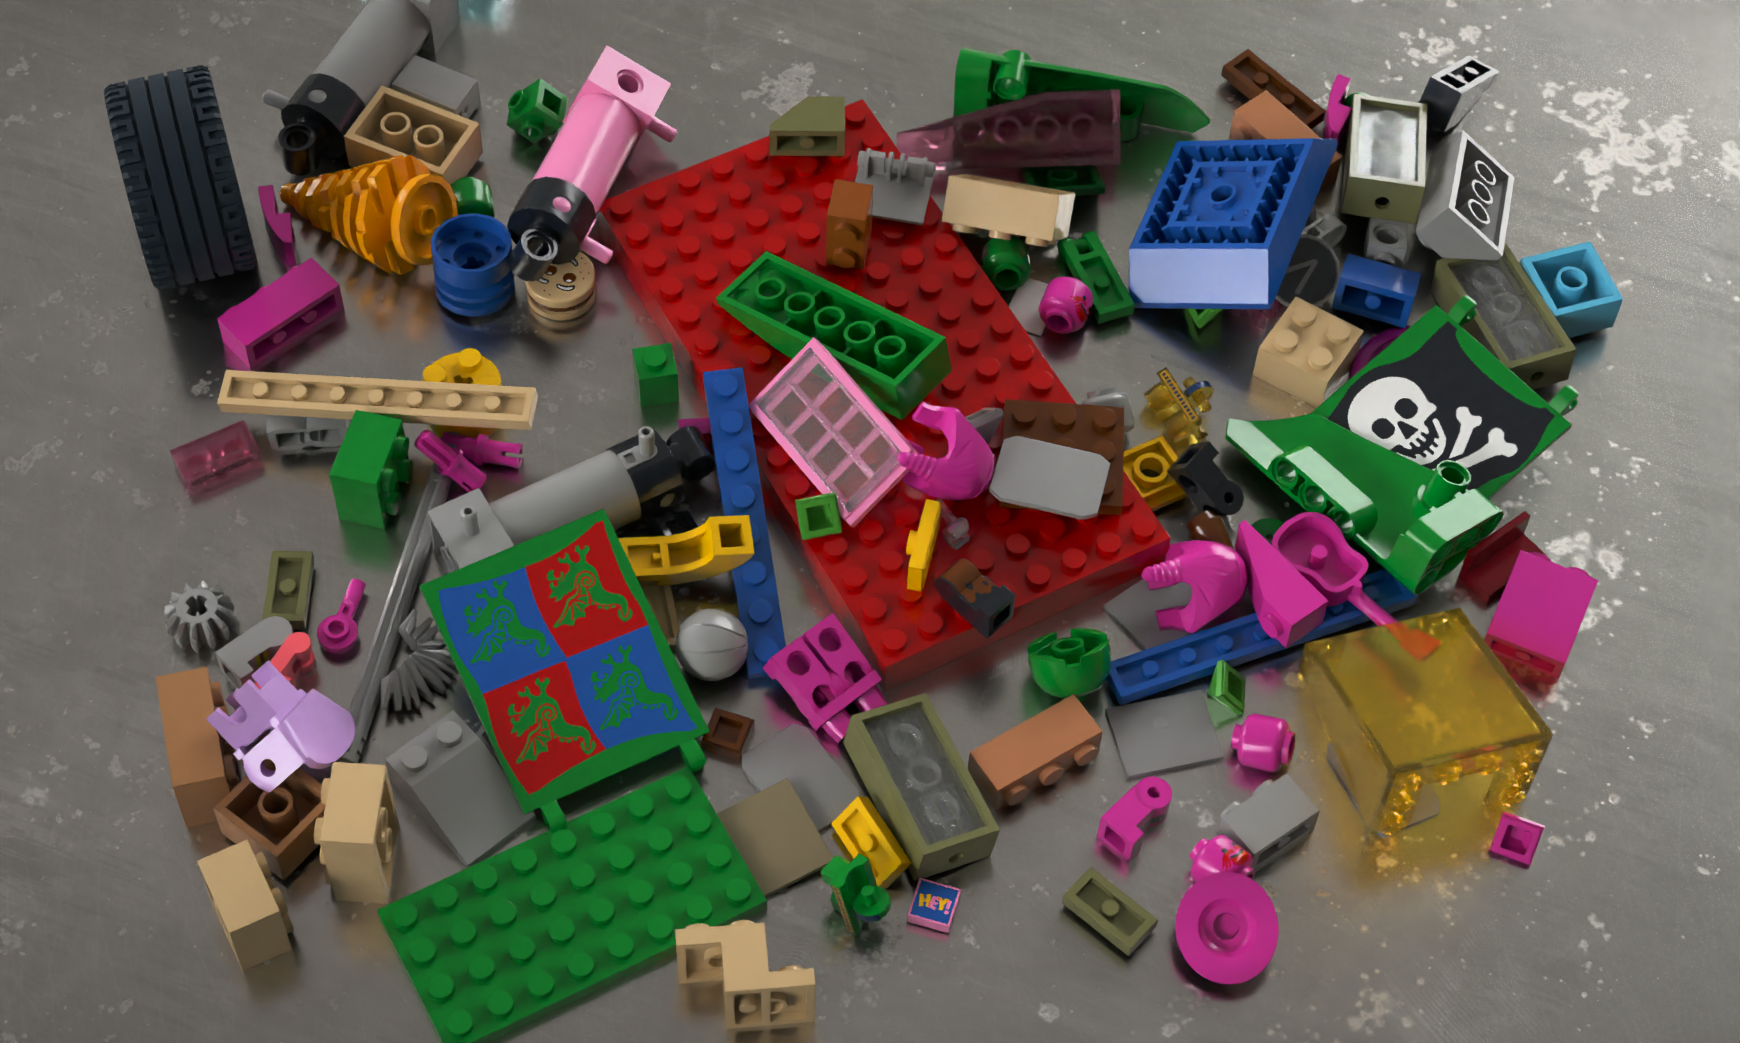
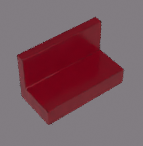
[1458,511,1547,604]

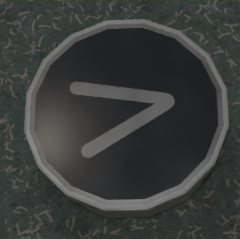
[1275,234,1340,307]

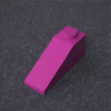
[1234,520,1328,648]

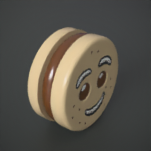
[525,251,597,321]

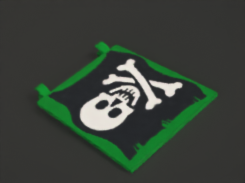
[1310,296,1579,500]

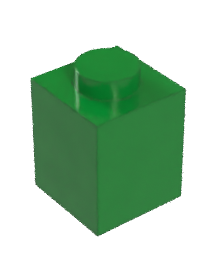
[632,343,679,407]

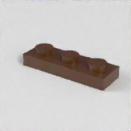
[1221,49,1326,129]

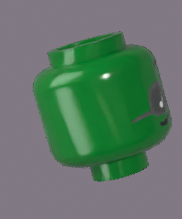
[981,236,1031,291]

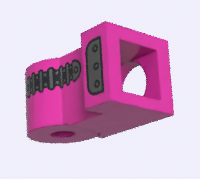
[1097,776,1172,862]

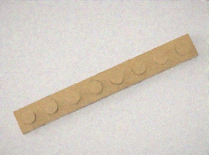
[217,370,538,430]

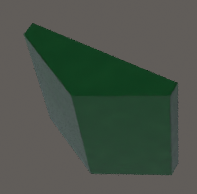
[1020,157,1105,197]

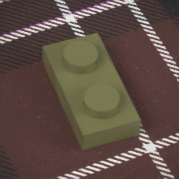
[262,550,315,629]
[1062,867,1158,956]

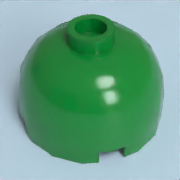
[1027,628,1111,702]

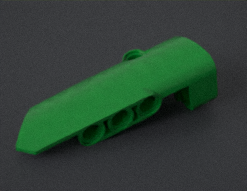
[953,47,1210,141]

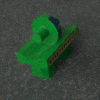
[821,854,891,936]

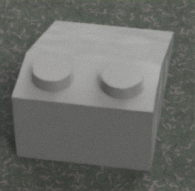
[385,710,536,868]

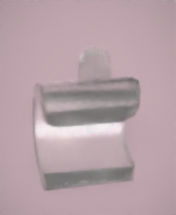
[935,498,970,549]

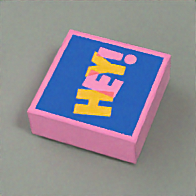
[907,878,961,934]

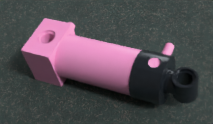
[507,45,677,281]

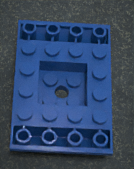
[1129,138,1338,309]

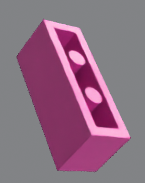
[217,257,344,369]

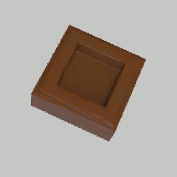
[701,708,755,761]

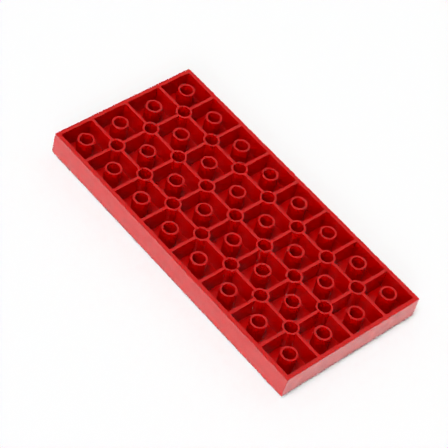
[597,99,1171,692]

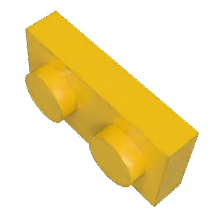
[831,796,912,890]

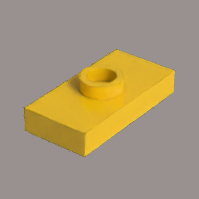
[906,499,942,592]

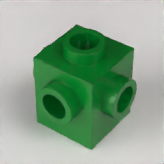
[507,79,568,144]

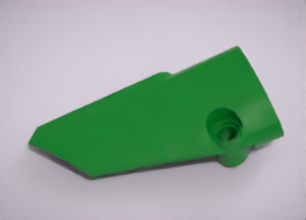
[1225,413,1504,595]

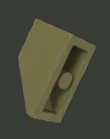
[769,96,845,156]

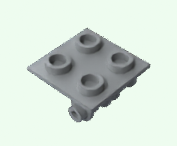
[855,148,936,226]

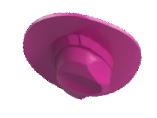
[1175,872,1279,984]

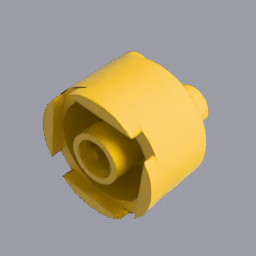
[422,348,502,438]

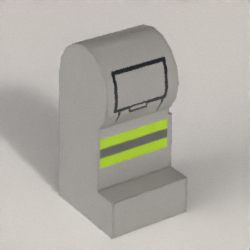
[215,616,293,688]

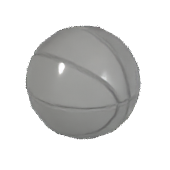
[675,609,749,681]

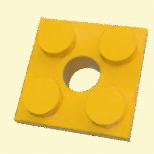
[1123,435,1187,512]

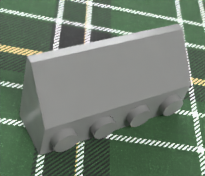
[1415,130,1514,260]

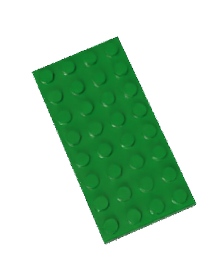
[376,766,767,1043]

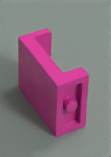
[1481,550,1598,679]

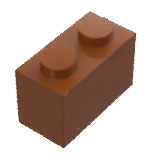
[826,179,873,270]

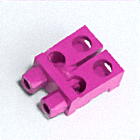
[763,613,887,743]

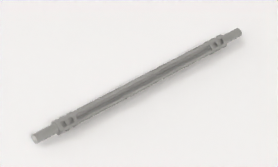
[335,432,461,763]

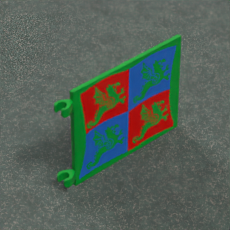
[419,508,710,832]

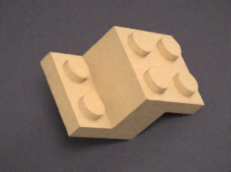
[675,920,816,1029]

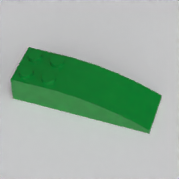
[716,251,952,420]

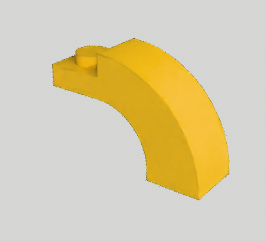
[618,515,755,586]

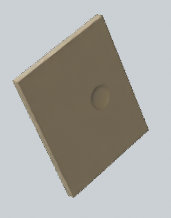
[717,778,833,898]

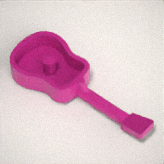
[1271,512,1440,665]

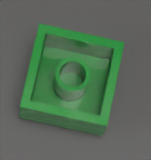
[329,410,413,529]

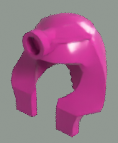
[889,402,994,501]
[1141,540,1248,634]

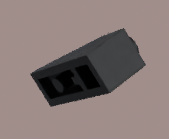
[1419,55,1500,132]

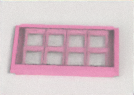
[748,337,918,527]

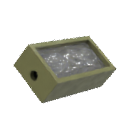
[1341,94,1427,224]
[1430,242,1576,390]
[843,693,1000,881]

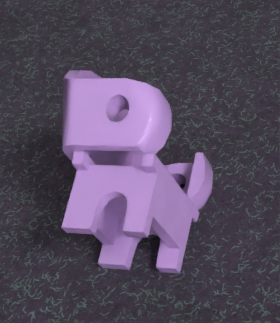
[206,660,356,793]

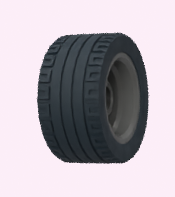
[104,65,258,290]

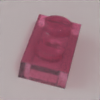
[170,420,262,489]

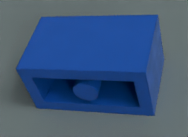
[1331,254,1421,328]

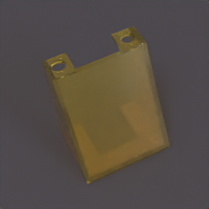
[1299,607,1553,836]

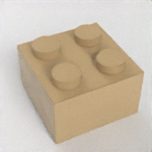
[1253,297,1364,408]
[197,840,294,971]

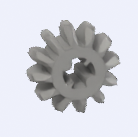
[164,580,236,653]

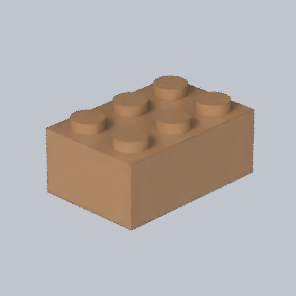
[156,666,240,828]

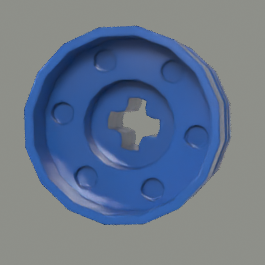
[431,213,515,317]

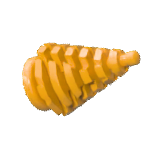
[280,155,458,275]

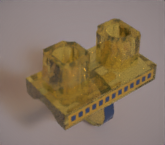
[1144,367,1214,443]

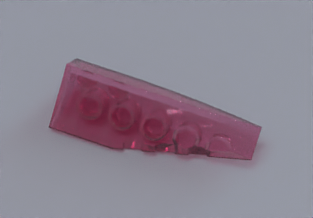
[897,89,1121,170]

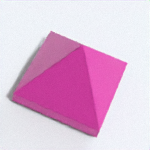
[1489,811,1544,865]

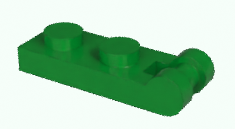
[1057,230,1135,324]

